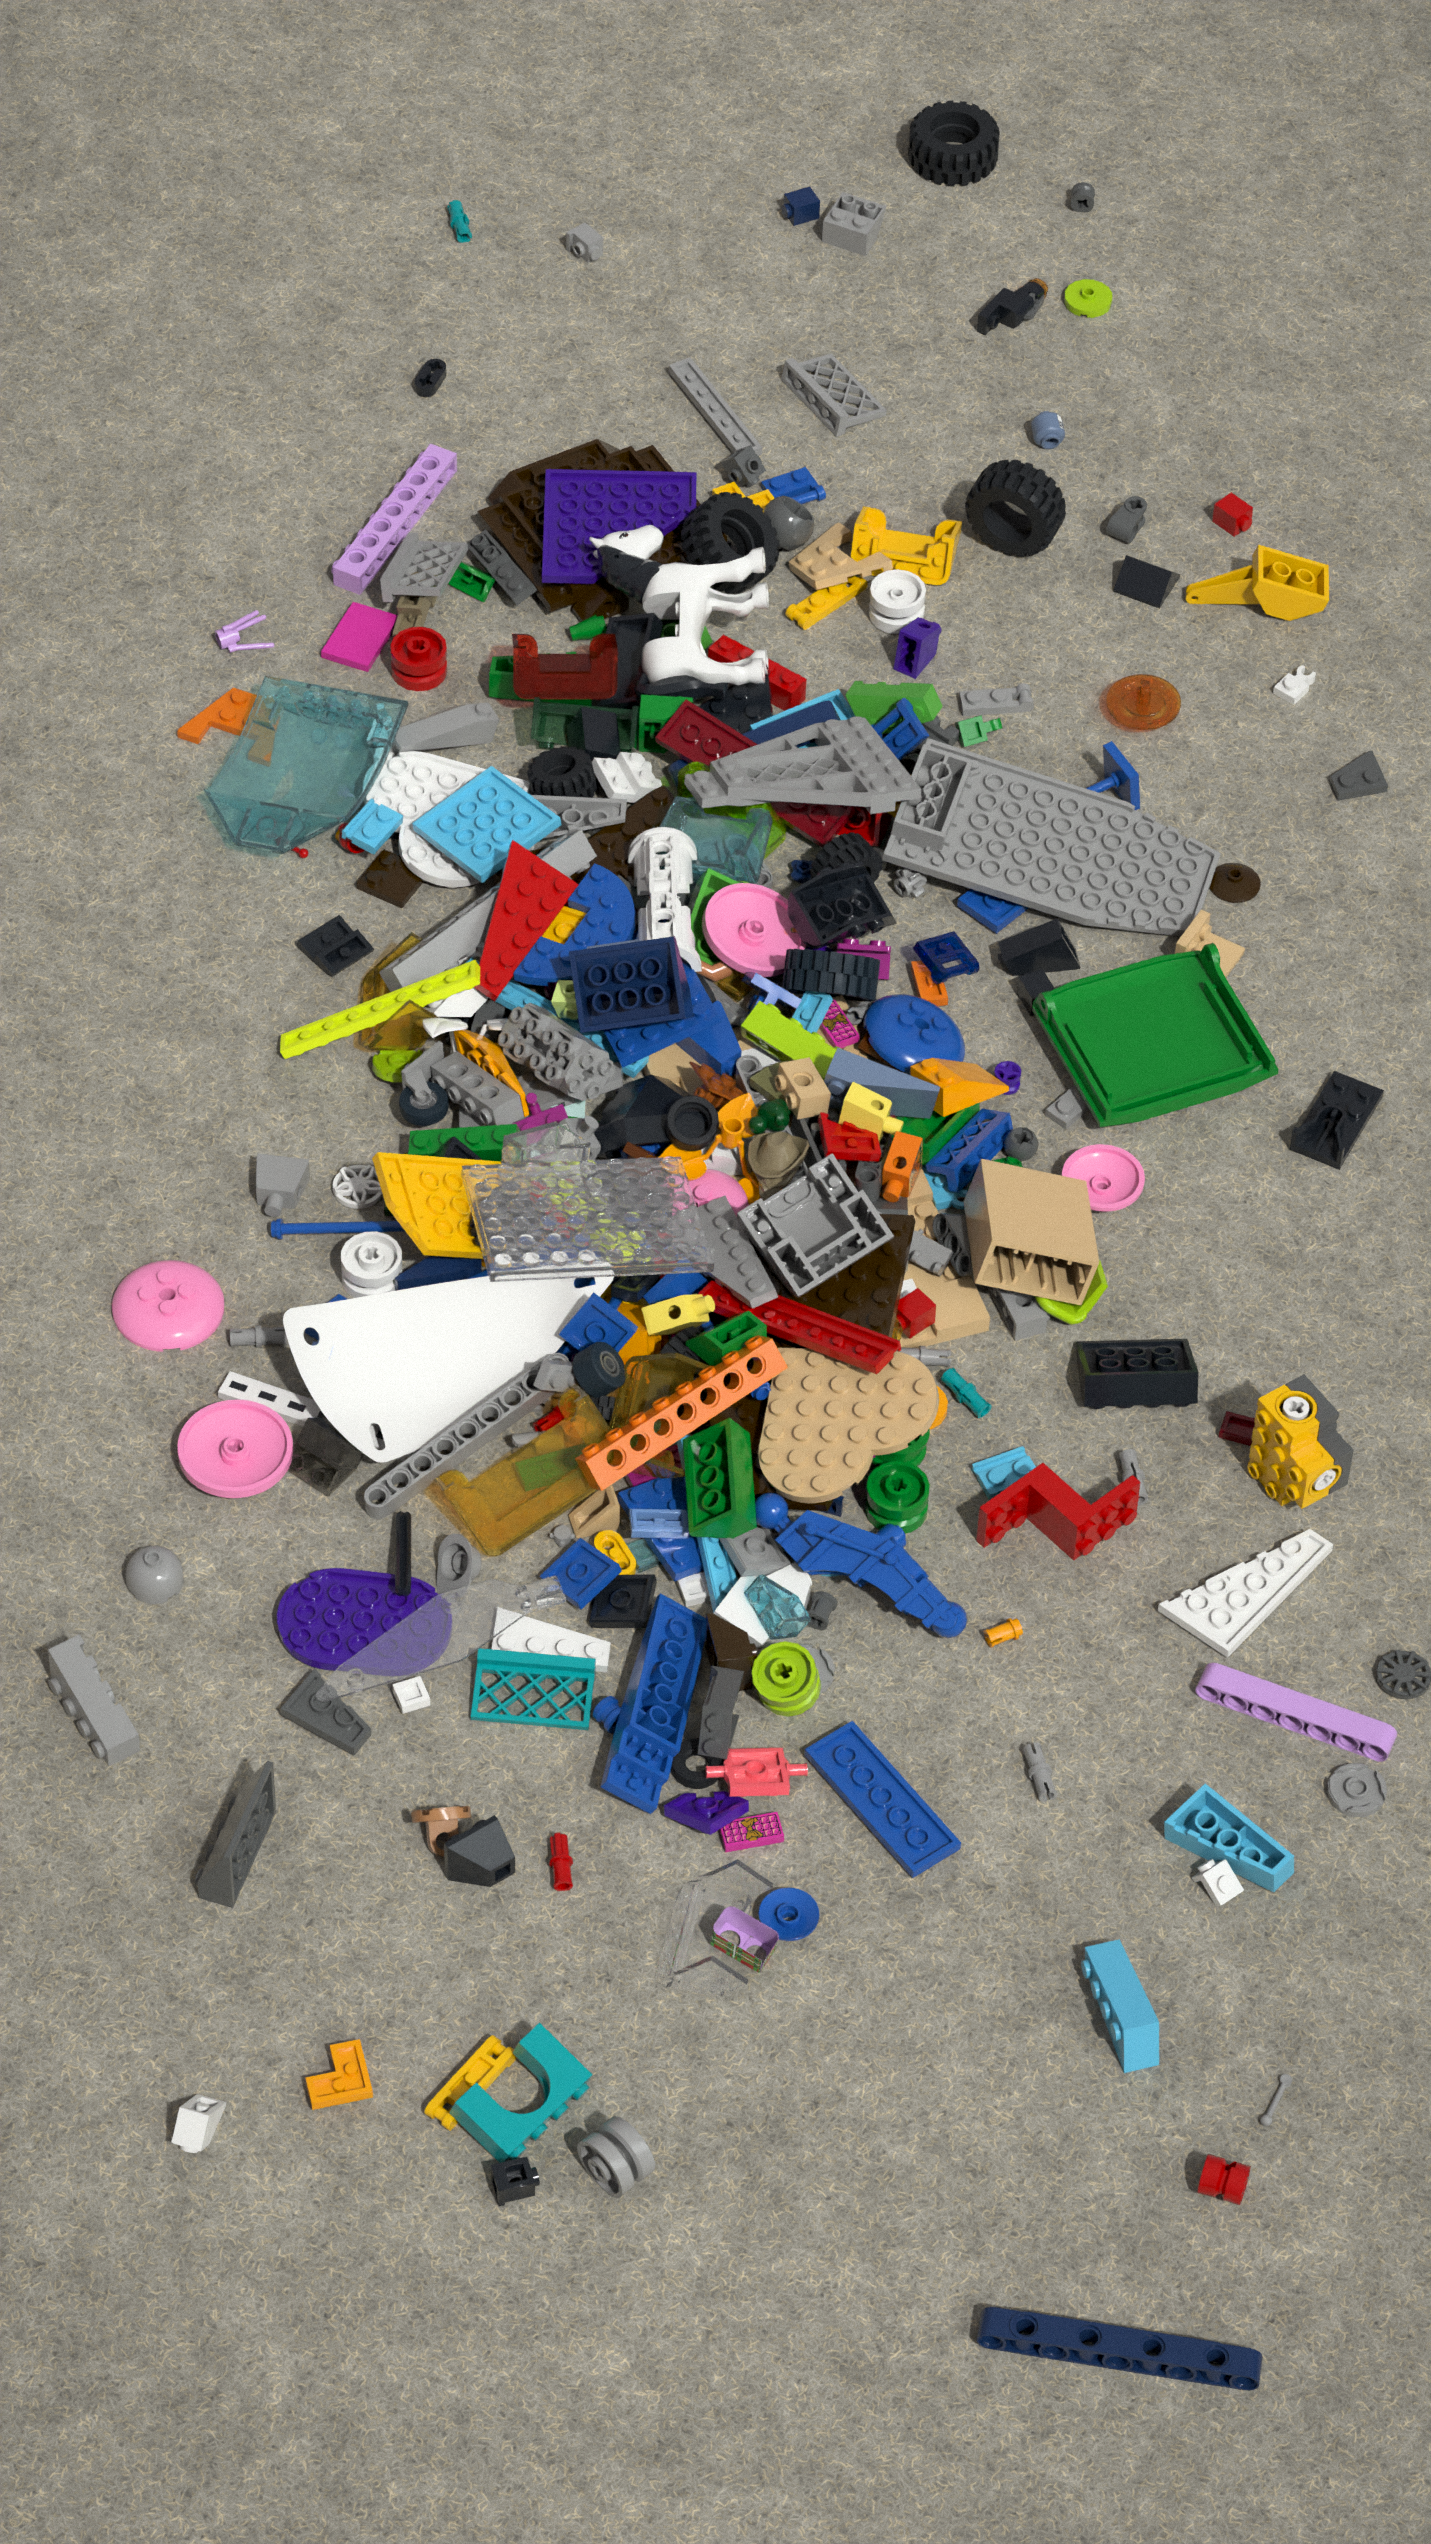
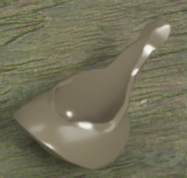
[748,1132,810,1201]

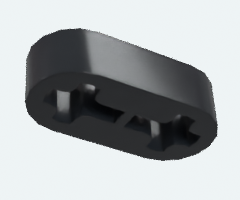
[414,359,447,398]

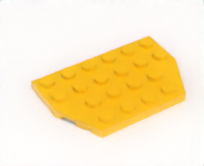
[372,1152,527,1260]

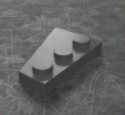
[281,1668,371,1755]

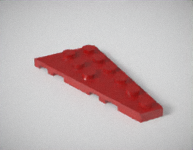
[474,840,579,1001]

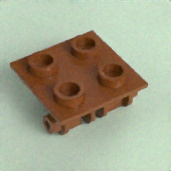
[689,1061,745,1111]

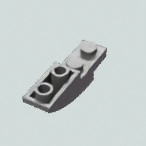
[468,529,537,605]

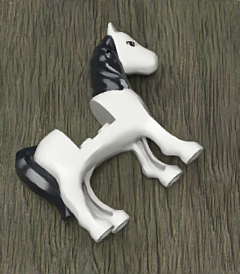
[589,525,769,701]

